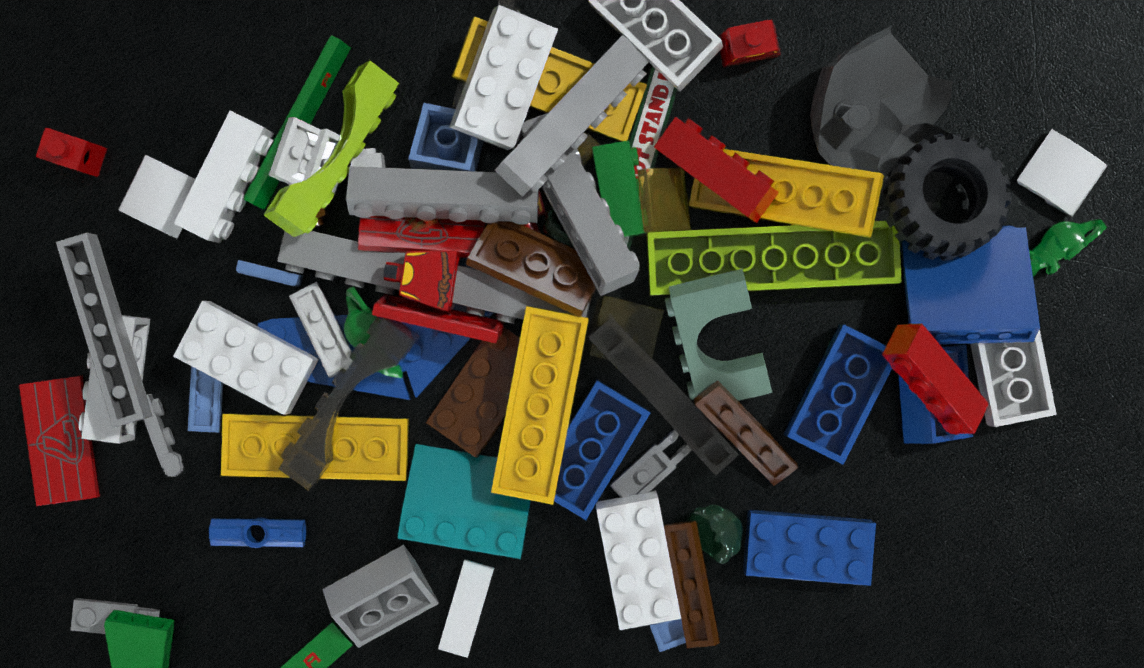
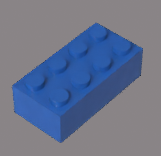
[784,324,892,464]
[554,380,650,520]
[743,510,876,586]

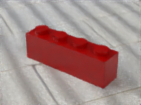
[654,117,779,223]
[882,323,989,435]

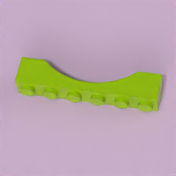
[264,61,399,237]

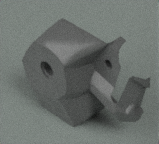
[810,24,964,214]

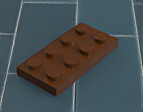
[466,221,596,318]
[426,327,520,458]

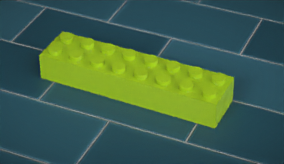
[646,221,902,296]

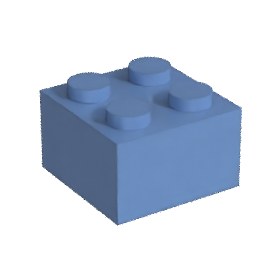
[408,103,484,172]

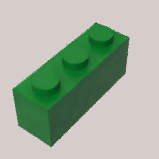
[592,140,650,238]

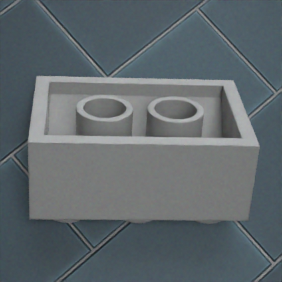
[322,545,439,648]

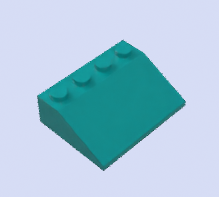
[398,444,531,559]

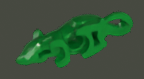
[1029,219,1107,277]
[344,286,403,379]

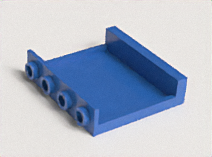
[900,225,1040,344]

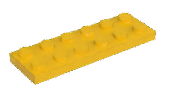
[452,17,647,142]
[689,149,884,238]
[491,306,589,505]
[221,414,409,481]

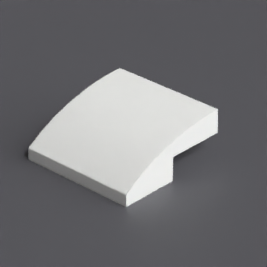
[269,117,340,194]
[1017,129,1107,217]
[118,155,195,238]

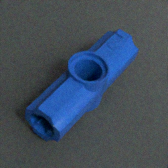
[209,517,306,548]

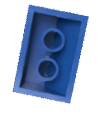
[898,345,973,444]

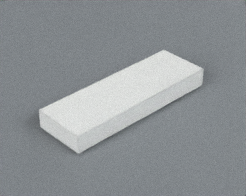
[289,282,358,378]
[438,559,494,658]

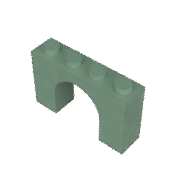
[665,269,772,410]

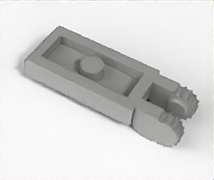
[144,394,184,477]
[610,429,693,498]
[71,598,160,634]

